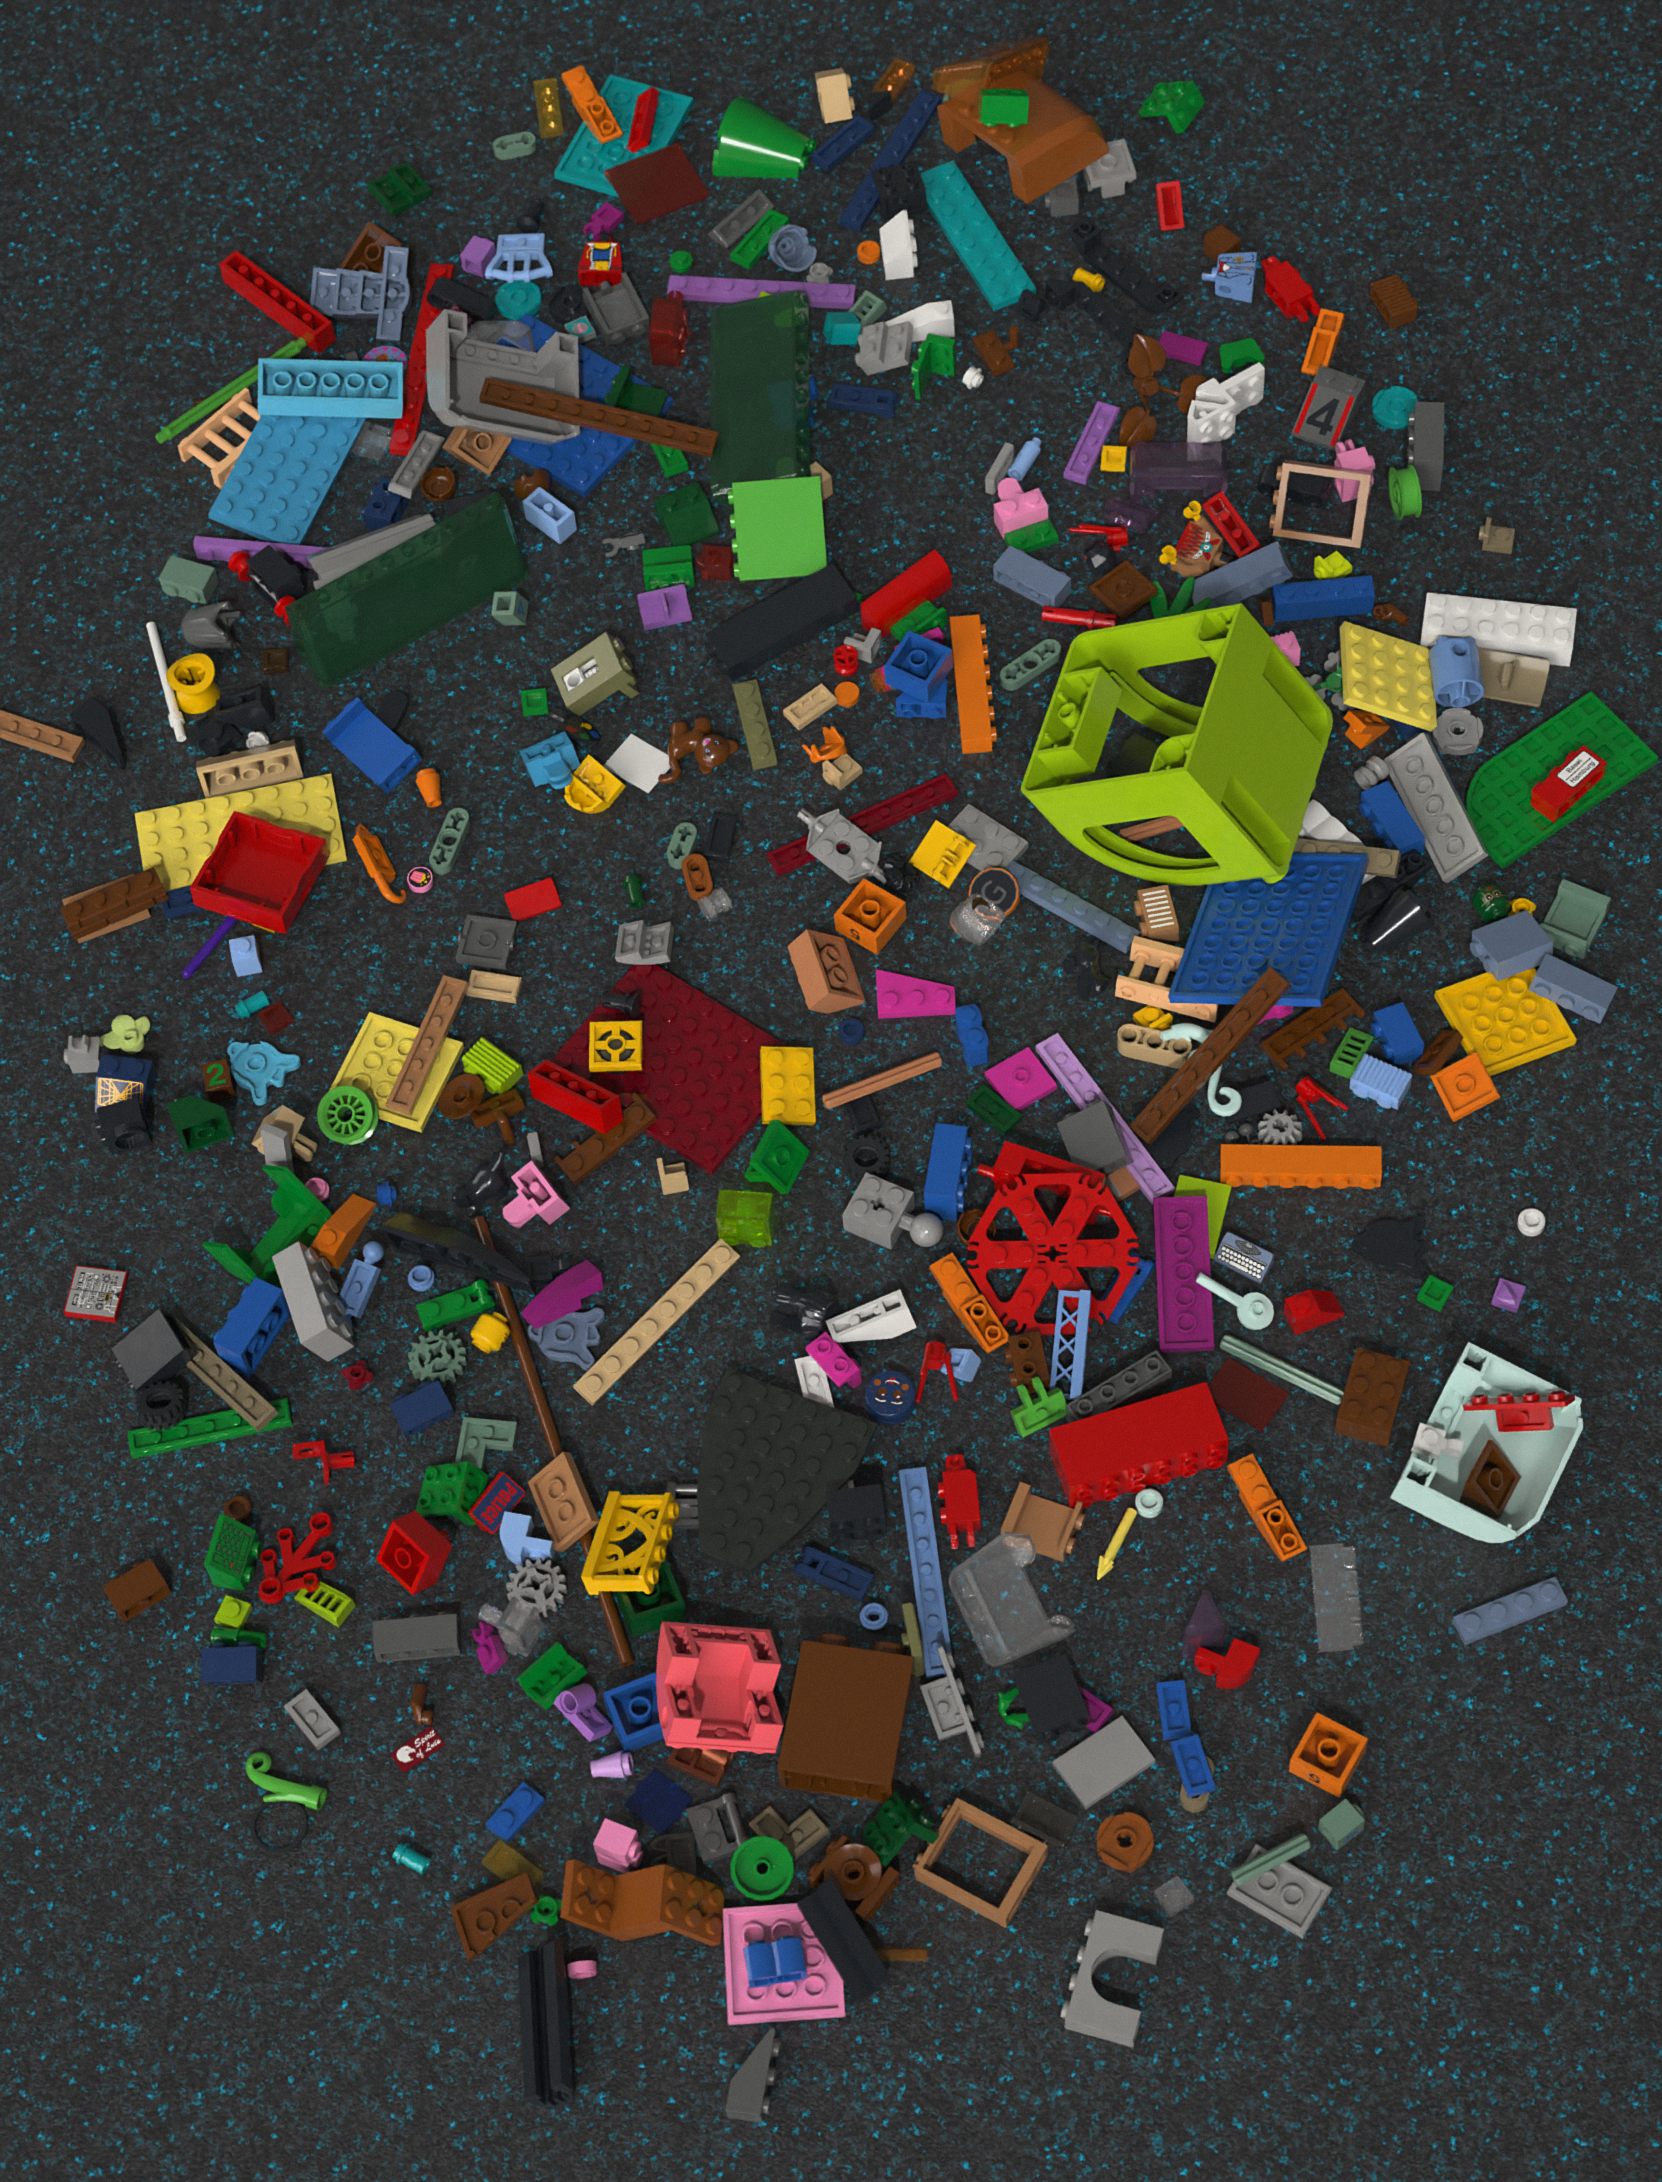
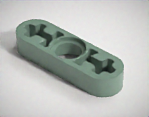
[1000,639,1061,691]
[429,808,470,875]

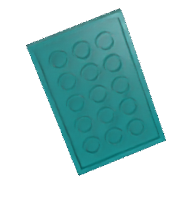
[554,74,694,203]

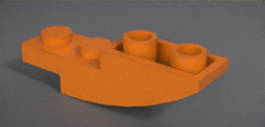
[562,65,623,144]
[929,1252,1009,1354]
[1227,1453,1307,1562]

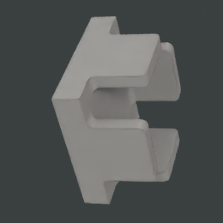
[1082,139,1136,198]

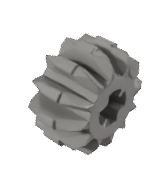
[1258,1109,1302,1145]

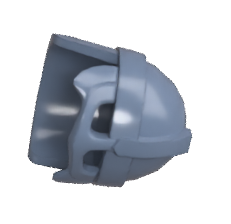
[768,224,817,272]

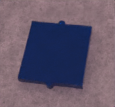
[624,1769,693,1836]

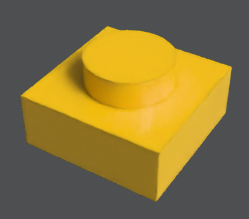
[1101,445,1127,472]

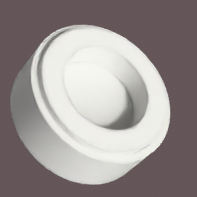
[1517,1208,1545,1236]

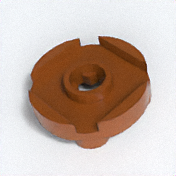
[1097,1812,1154,1872]

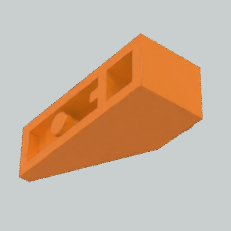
[311,1194,377,1270]

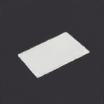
[603,734,671,793]

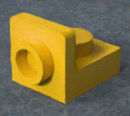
[1133,1005,1173,1031]

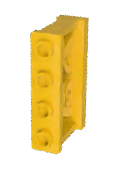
[581,1491,679,1595]

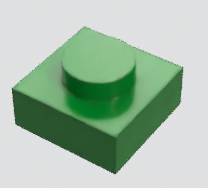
[521,688,549,717]
[1417,1275,1454,1313]

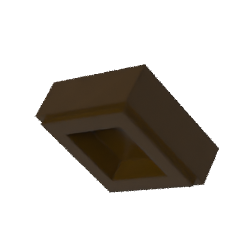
[263,648,289,674]

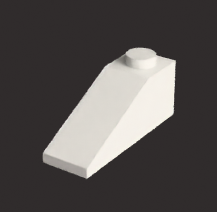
[885,300,955,342]
[826,1289,917,1343]

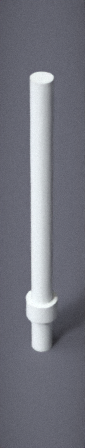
[146,622,186,742]

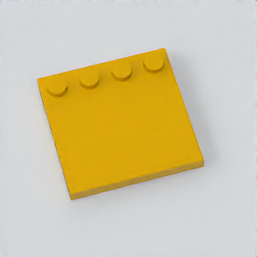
[1434,968,1577,1076]

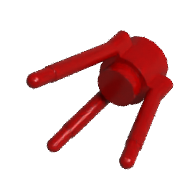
[1069,524,1127,560]
[1295,1076,1348,1141]
[916,1341,959,1403]

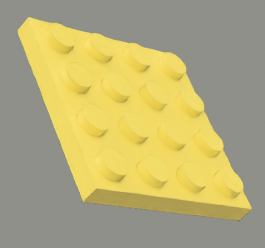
[1340,621,1437,732]
[329,1012,464,1133]

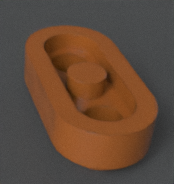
[682,854,713,902]

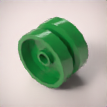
[730,1836,795,1901]

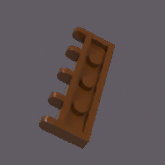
[1261,988,1365,1072]
[553,1092,657,1186]

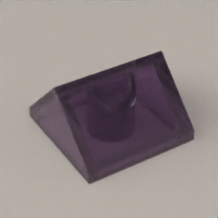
[1182,1589,1225,1661]

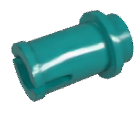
[235,990,269,1018]
[392,1843,431,1875]

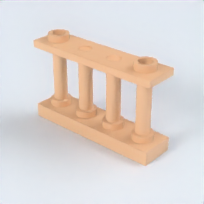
[178,387,261,489]
[1115,936,1218,1023]

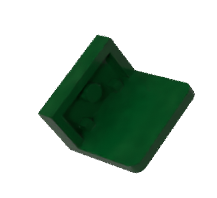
[604,366,668,418]
[862,1791,940,1867]

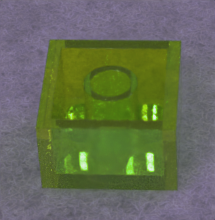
[715,1190,776,1248]

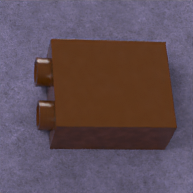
[778,1634,916,1803]

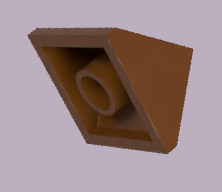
[1459,1440,1521,1519]

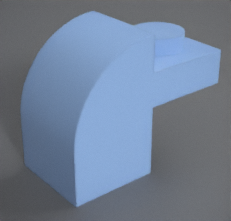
[500,1511,555,1567]

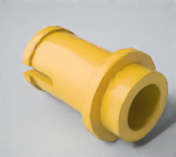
[1073,267,1105,292]

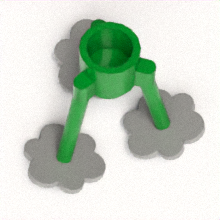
[1305,650,1356,711]

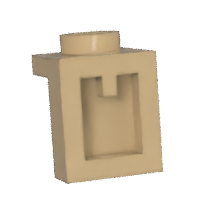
[822,754,862,790]

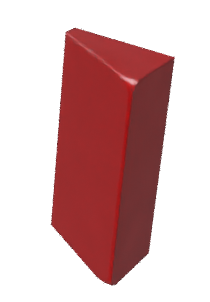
[504,878,562,922]

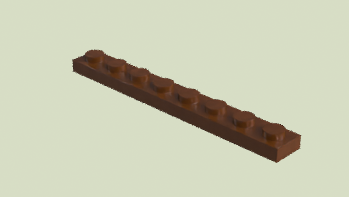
[1130,967,1291,1145]

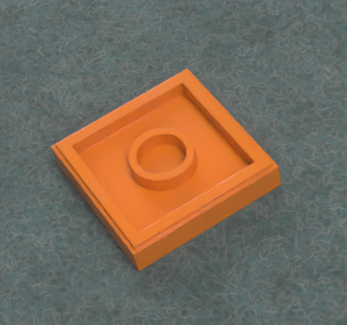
[1430,1051,1501,1122]

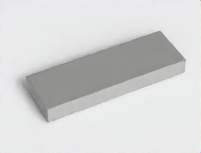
[260,1123,295,1175]

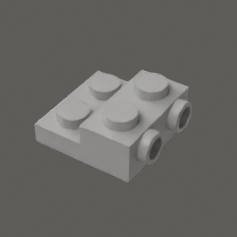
[855,321,913,375]

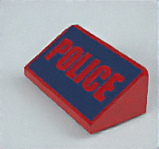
[468,1471,526,1534]

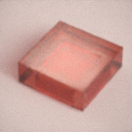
[257,1001,294,1036]

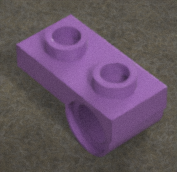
[554,1683,613,1742]

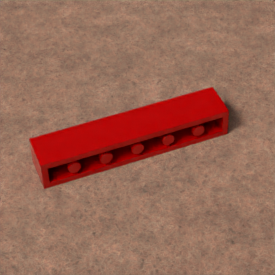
[219,250,336,354]

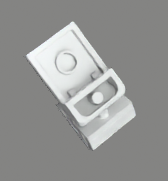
[1187,362,1265,455]

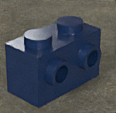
[362,477,410,531]
[389,1380,455,1439]
[201,1642,263,1685]

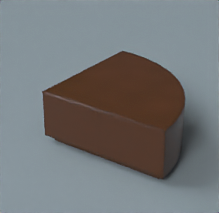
[1257,596,1274,626]

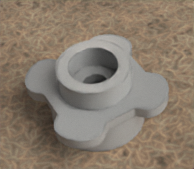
[807,263,833,283]

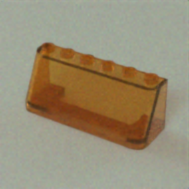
[932,36,1050,106]

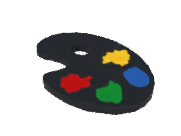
[550,709,601,745]

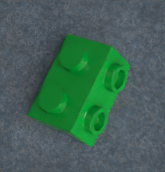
[517,1642,587,1710]

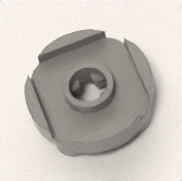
[1432,708,1483,755]

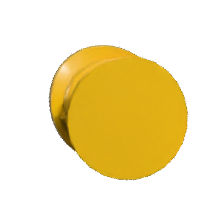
[166,653,220,714]

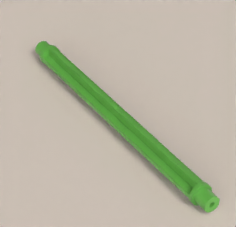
[155,337,307,444]

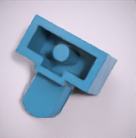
[519,731,580,789]

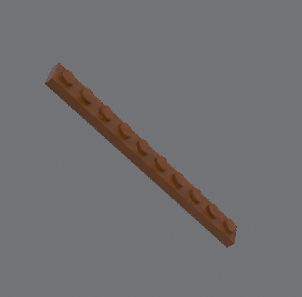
[479,378,719,457]

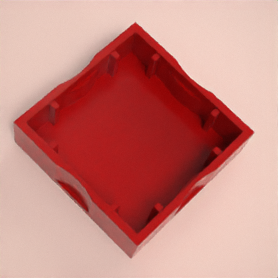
[190,811,329,934]

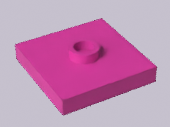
[985,1047,1057,1112]

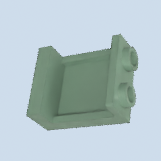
[1540,879,1611,959]

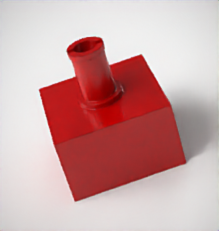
[376,1510,452,1595]

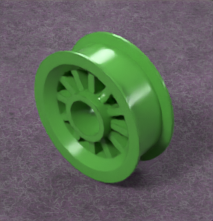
[1388,464,1422,521]
[317,1086,379,1145]

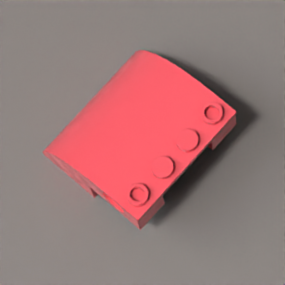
[656,1621,783,1754]

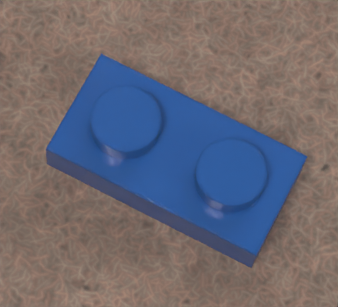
[1156,1680,1192,1740]
[1170,1734,1215,1798]
[485,1782,545,1845]

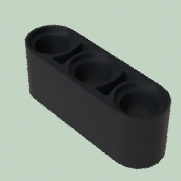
[426,277,497,329]
[1257,464,1332,508]

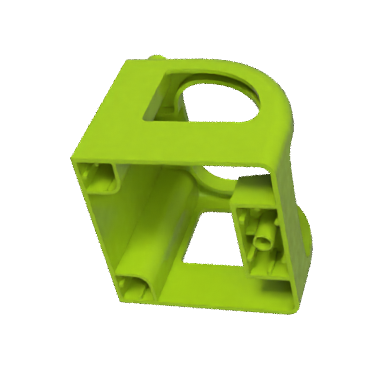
[1021,603,1333,886]

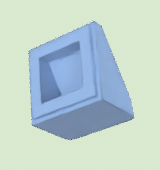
[940,1348,981,1382]

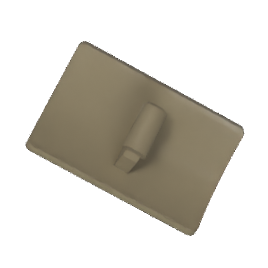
[1479,648,1551,707]

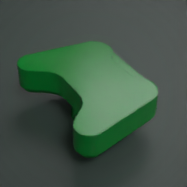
[1219,338,1265,374]

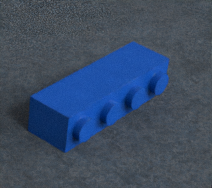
[1272,575,1375,622]

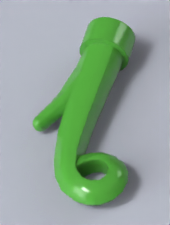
[245,1752,327,1810]

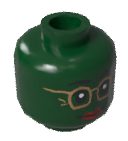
[1472,884,1511,922]

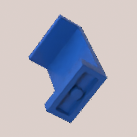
[322,697,423,795]

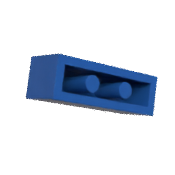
[1358,781,1425,857]

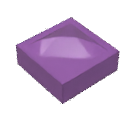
[1491,1278,1526,1313]

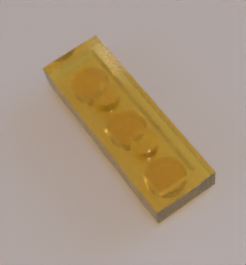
[534,78,564,139]

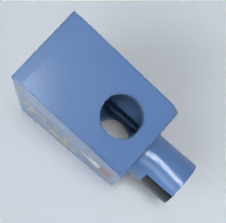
[1202,252,1257,303]

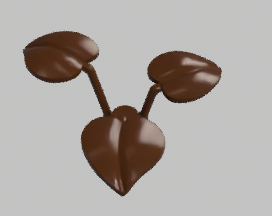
[1119,334,1208,447]

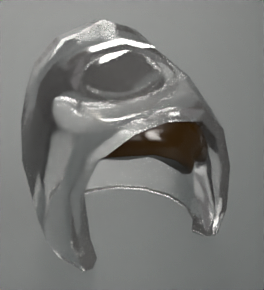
[949,893,1006,946]

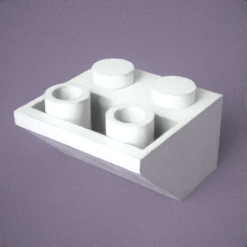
[880,210,917,280]

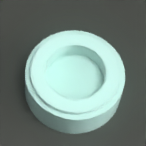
[1135,1489,1163,1518]

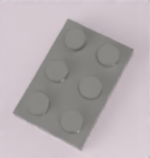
[948,804,1029,871]

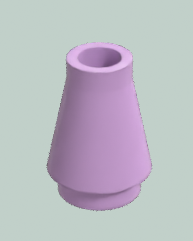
[591,1750,634,1778]

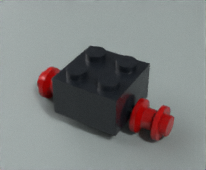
[228,545,306,627]

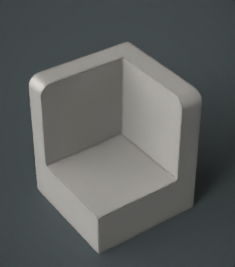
[844,628,882,663]

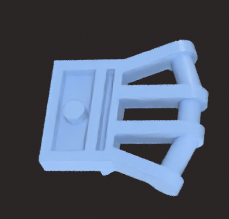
[485,233,553,283]

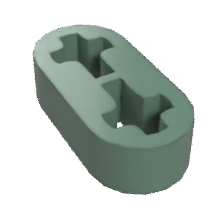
[493,132,537,160]
[667,822,698,869]

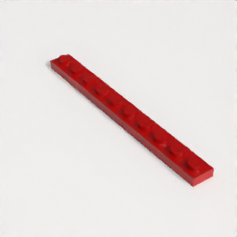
[389,263,455,456]

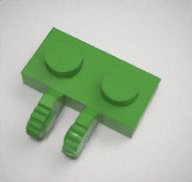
[1010,1377,1068,1438]

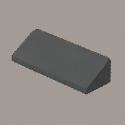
[707,189,774,249]

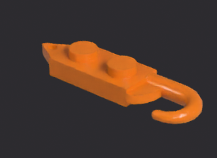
[352,824,407,904]

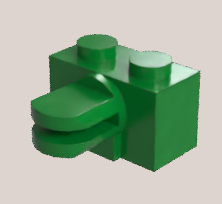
[978,88,1029,127]

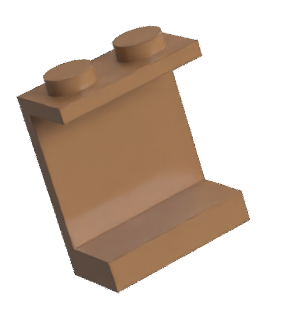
[1001,1482,1086,1562]

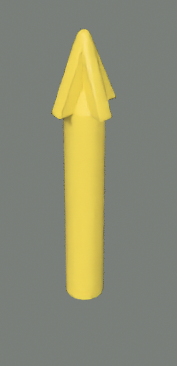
[1097,1508,1137,1580]

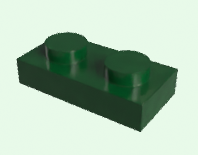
[966,1084,1022,1137]

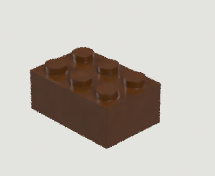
[1335,1348,1410,1447]

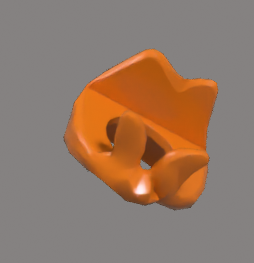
[802,726,848,763]

